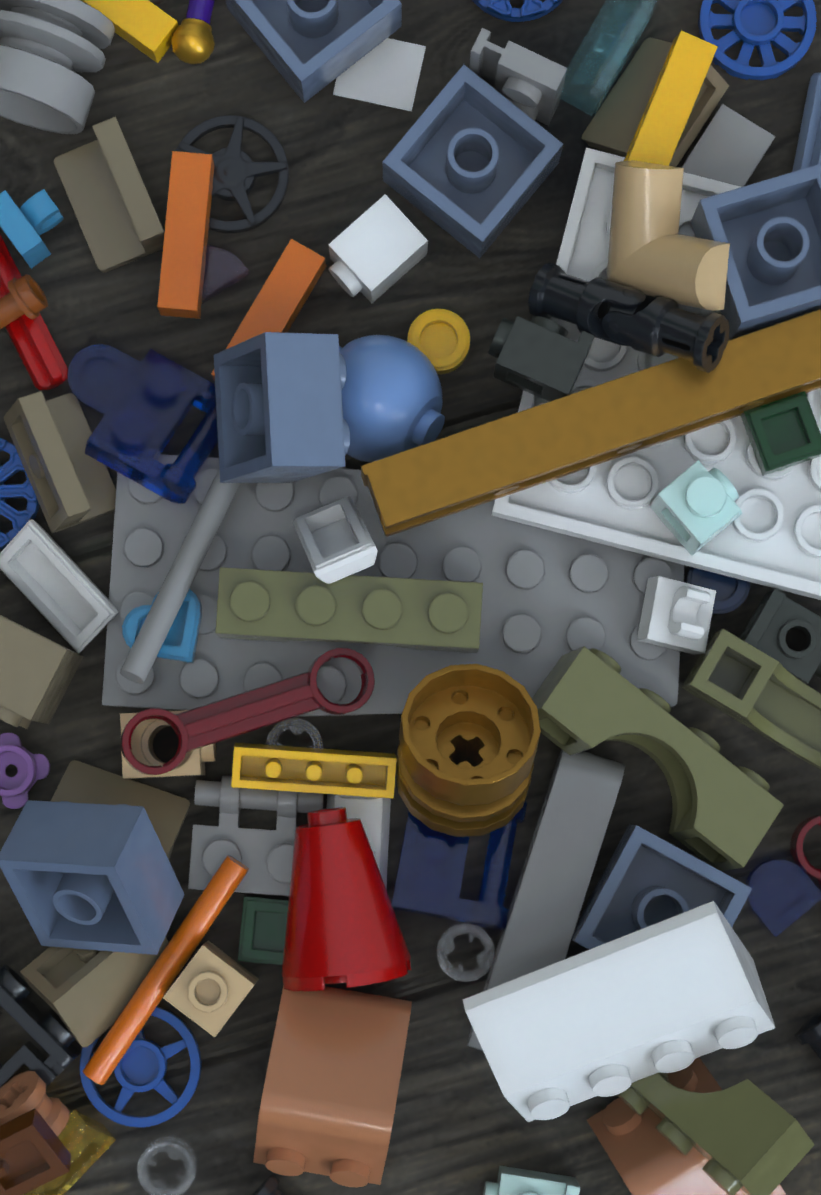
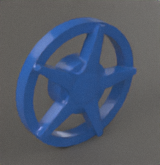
[80,1006,201,1127]

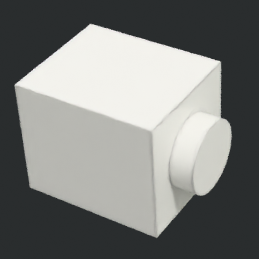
[328,194,428,303]

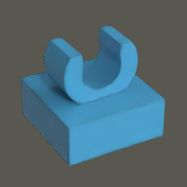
[0,189,64,269]

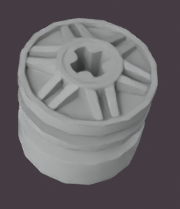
[0,0,115,134]

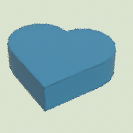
[122,589,202,663]

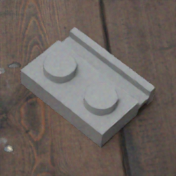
[469,28,567,126]

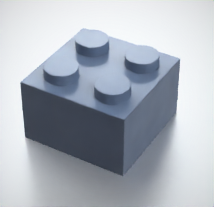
[225,0,402,103]
[382,64,563,259]
[691,164,821,340]
[214,332,350,483]
[0,800,185,955]
[572,824,753,950]

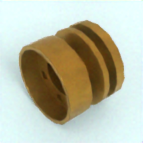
[396,664,541,837]

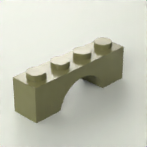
[215,567,483,653]
[681,629,821,771]
[532,646,784,871]
[617,1072,815,1195]

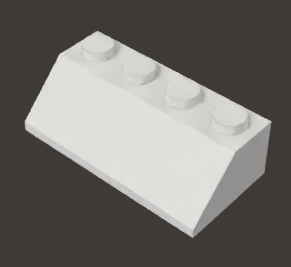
[463,901,775,1122]

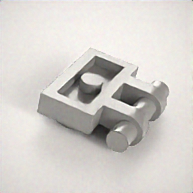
[188,775,324,896]

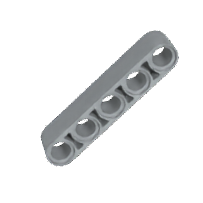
[467,749,625,1051]

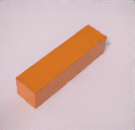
[157,151,215,319]
[211,239,326,381]

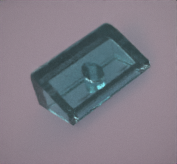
[560,0,658,116]

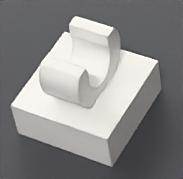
[637,576,716,655]

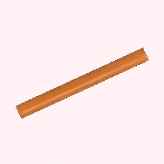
[83,855,249,1085]

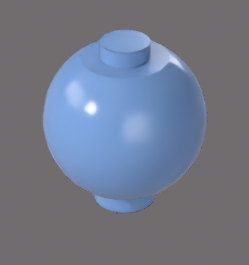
[339,335,445,463]

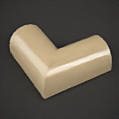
[606,160,730,311]

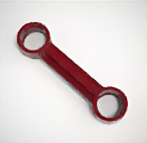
[121,648,375,775]

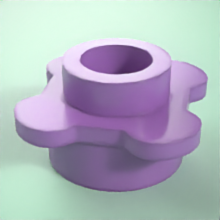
[0,733,50,809]

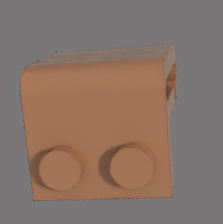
[253,985,412,1187]
[587,1057,786,1195]

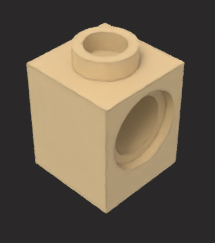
[120,710,216,779]
[163,940,259,1038]

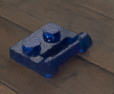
[85,349,218,504]
[392,801,528,930]

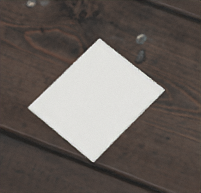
[333,38,426,112]

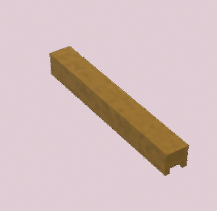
[361,309,821,537]

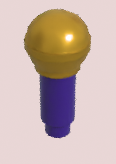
[171,0,215,64]

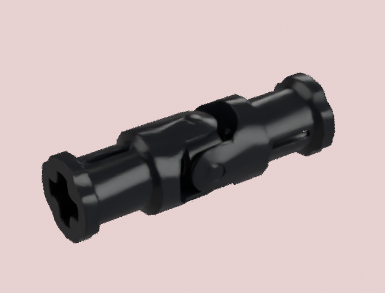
[528,263,730,373]

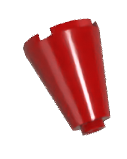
[282,807,412,991]

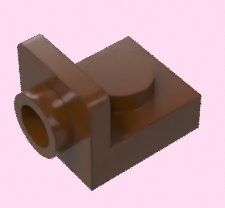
[0,1109,72,1195]

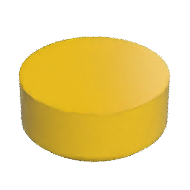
[407,309,470,374]

